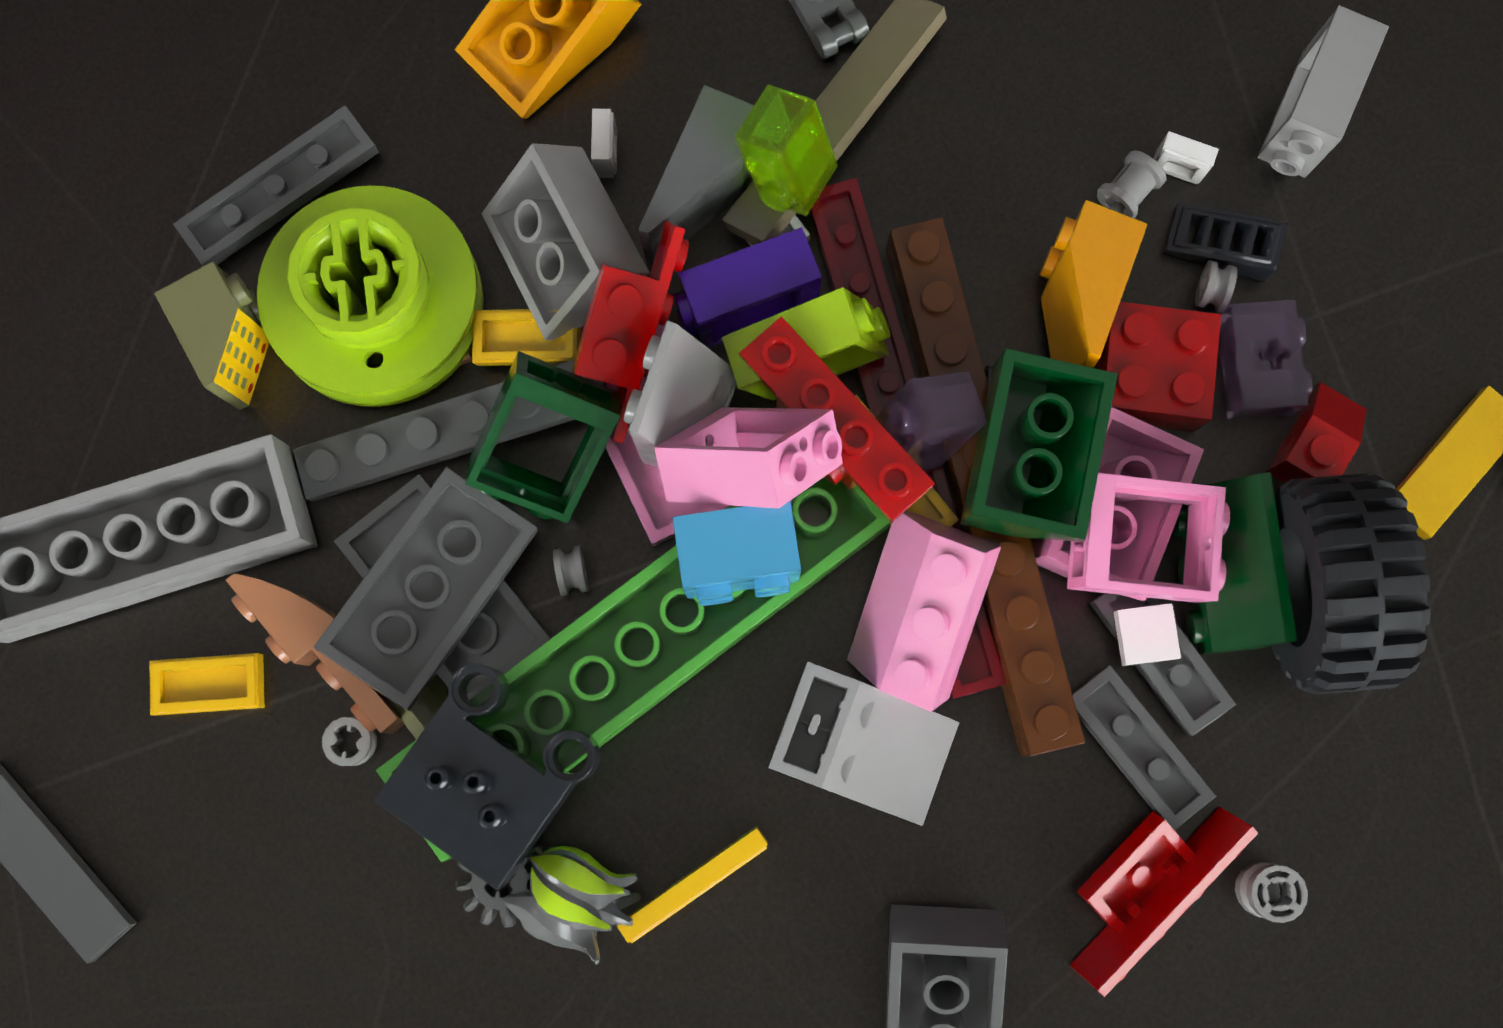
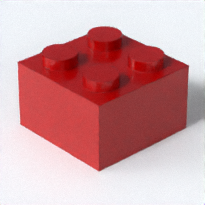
[1095,302,1221,432]

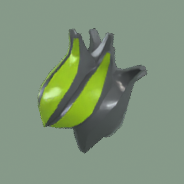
[503,845,641,965]

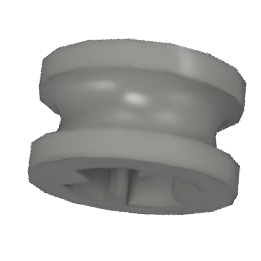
[1195,260,1237,313]
[553,545,589,596]
[322,717,377,766]

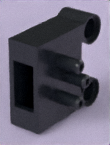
[373,663,601,890]

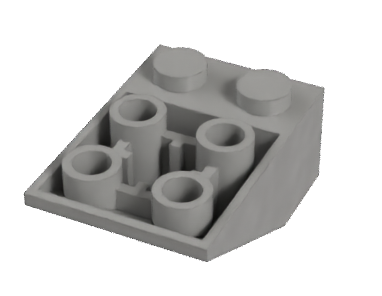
[624,321,737,468]
[768,662,959,826]

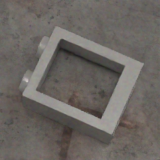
[1257,5,1389,178]

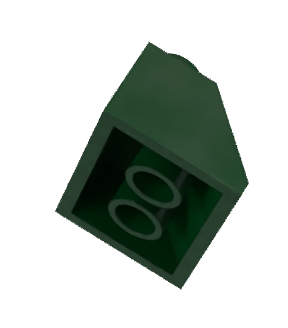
[960,348,1118,542]
[1173,472,1297,655]

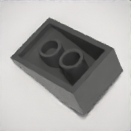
[638,85,770,265]
[886,904,1008,1028]

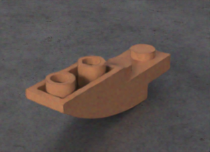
[225,573,404,734]

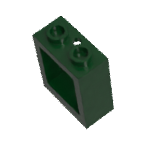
[465,351,621,523]

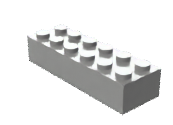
[0,434,318,643]

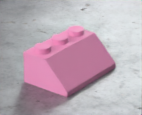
[1032,407,1204,601]
[847,510,1001,712]

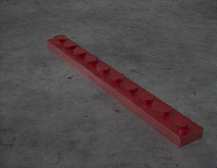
[806,178,1006,699]

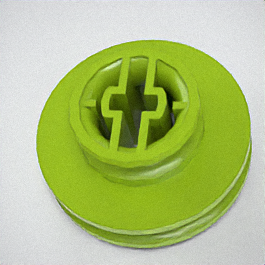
[257,185,484,407]

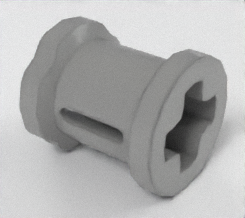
[1097,150,1167,218]

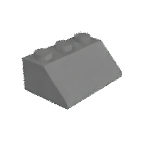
[482,143,650,340]

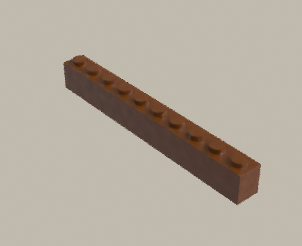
[885,217,1085,756]

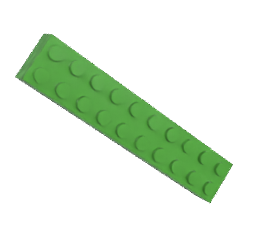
[376,477,891,862]

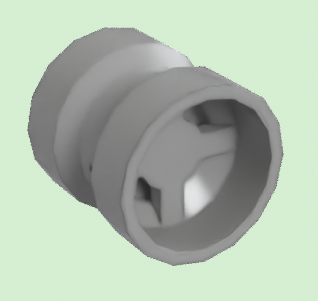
[1235,861,1308,923]

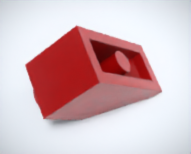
[1265,382,1367,483]

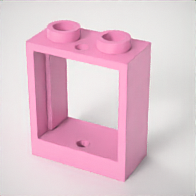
[654,407,843,508]
[1067,473,1230,603]

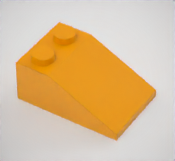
[455,0,641,119]
[1040,200,1148,368]

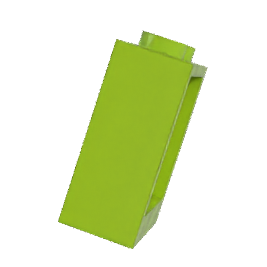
[722,287,890,401]

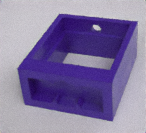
[673,227,822,348]

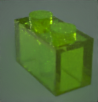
[734,85,838,216]

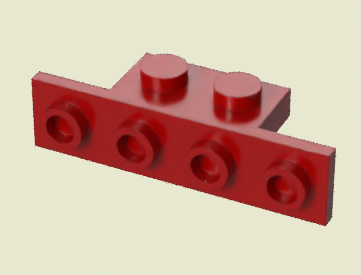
[572,221,689,444]
[739,316,935,523]
[1070,806,1258,997]

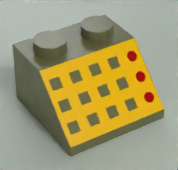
[154,261,269,410]

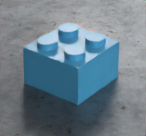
[672,501,801,606]

